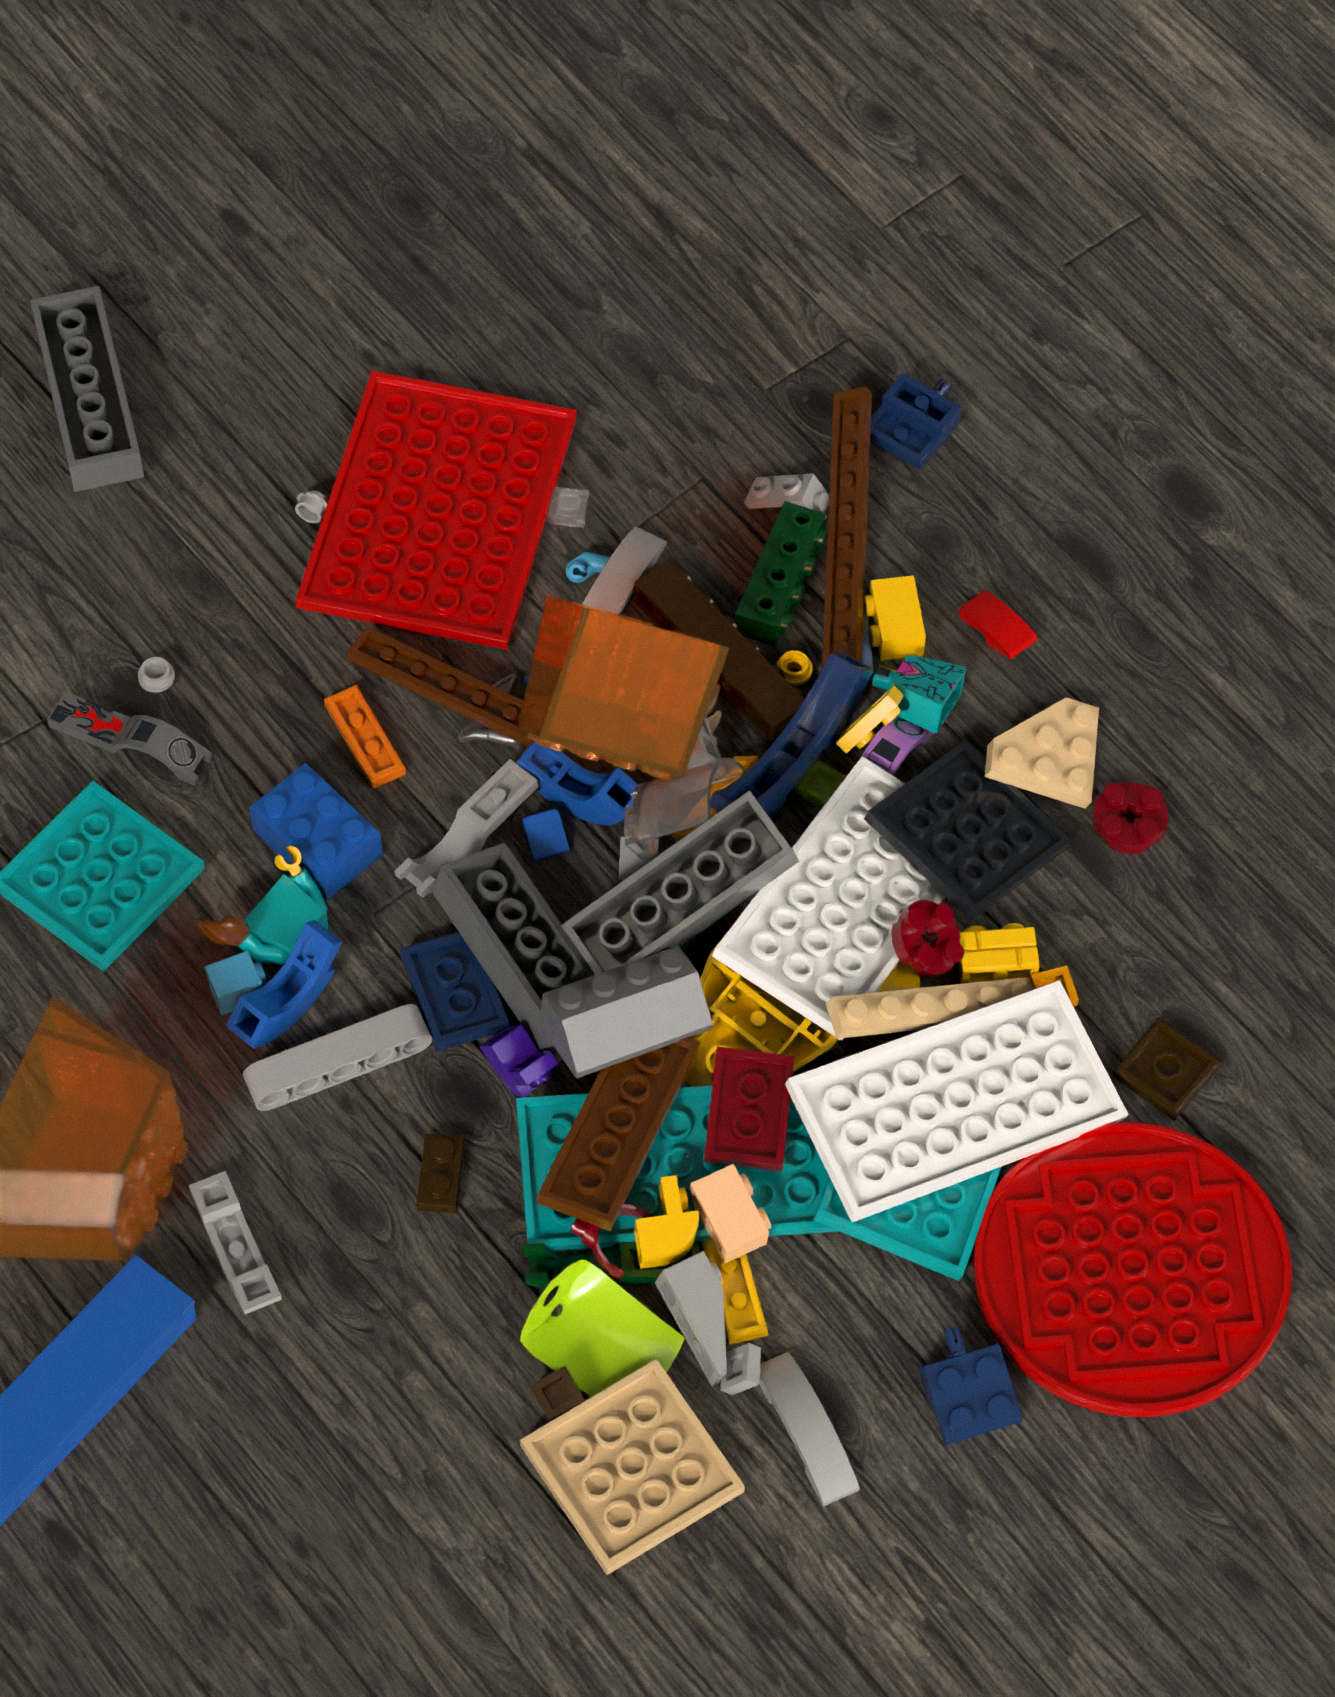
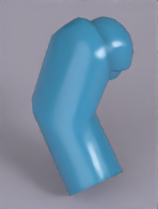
[566,552,611,583]

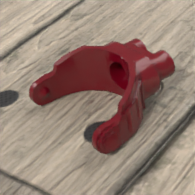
[570,1204,654,1279]

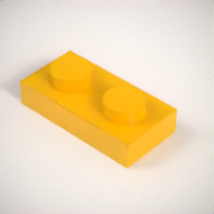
[836,685,904,753]

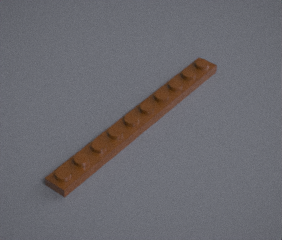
[822,386,872,703]

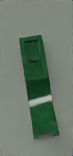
[522,1240,700,1292]

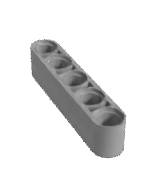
[242,1004,433,1111]

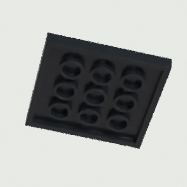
[864,740,1072,922]

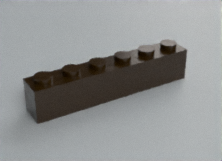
[635,559,806,744]

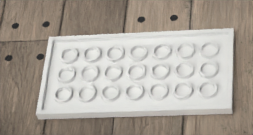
[712,756,945,1041]
[785,980,1128,1222]

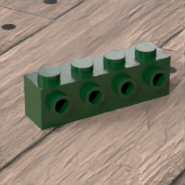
[735,501,828,647]

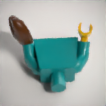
[195,846,328,964]

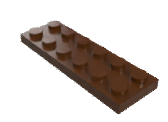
[537,1037,700,1231]

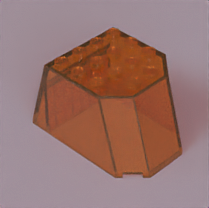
[518,595,729,781]
[0,998,188,1261]

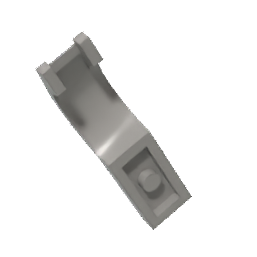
[394,759,538,898]

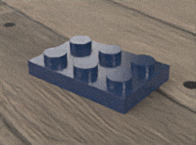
[400,932,509,1052]

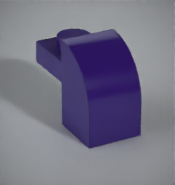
[479,1025,558,1098]

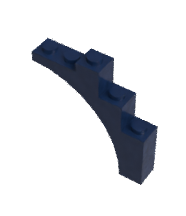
[708,652,874,823]

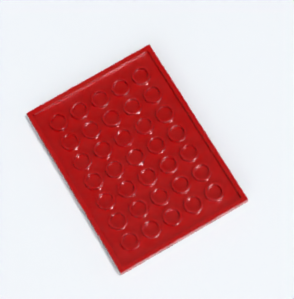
[296,371,577,650]

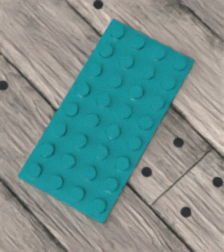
[516,1086,840,1251]

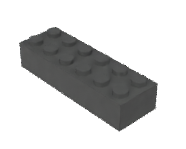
[30,286,144,492]
[561,790,799,975]
[432,843,595,1062]

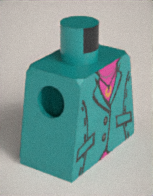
[872,655,966,734]

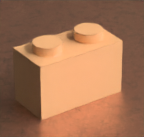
[689,1164,771,1264]

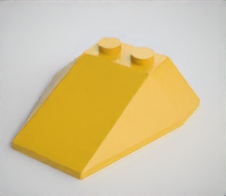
[684,933,839,1087]

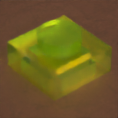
[795,759,847,808]

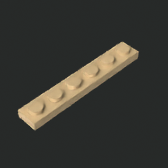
[825,977,1034,1039]

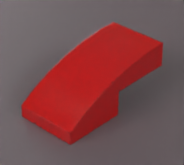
[958,590,1037,660]

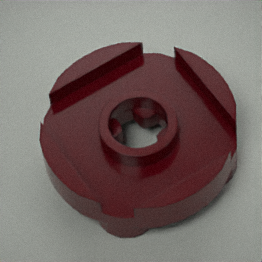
[1092,782,1168,854]
[891,900,964,978]

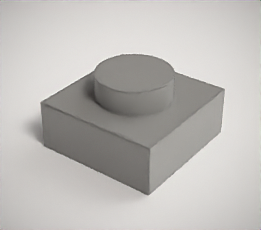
[720,1343,761,1395]

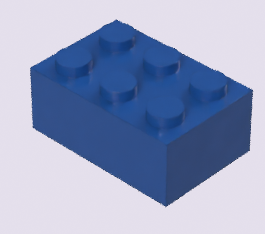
[249,763,383,900]

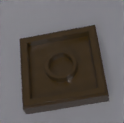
[1113,1018,1222,1121]

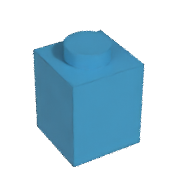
[205,951,267,1016]

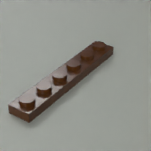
[347,626,552,746]

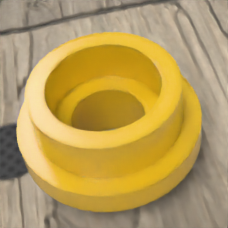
[776,650,813,686]

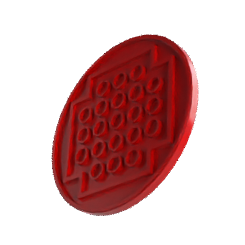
[973,1122,1292,1417]

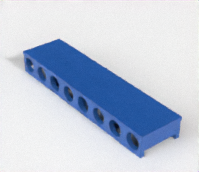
[0,1255,197,1526]

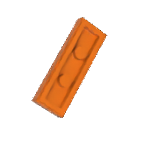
[324,684,406,789]

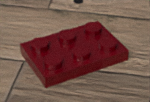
[703,1046,794,1172]

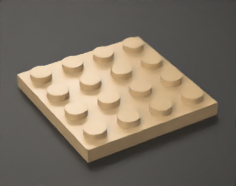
[520,1359,745,1575]

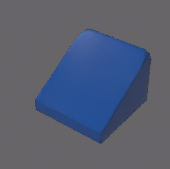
[522,809,570,863]

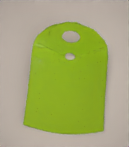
[520,1260,685,1397]

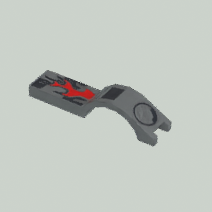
[47,691,213,786]

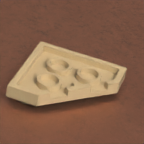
[985,697,1099,809]

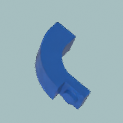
[515,733,646,825]
[225,920,342,1049]

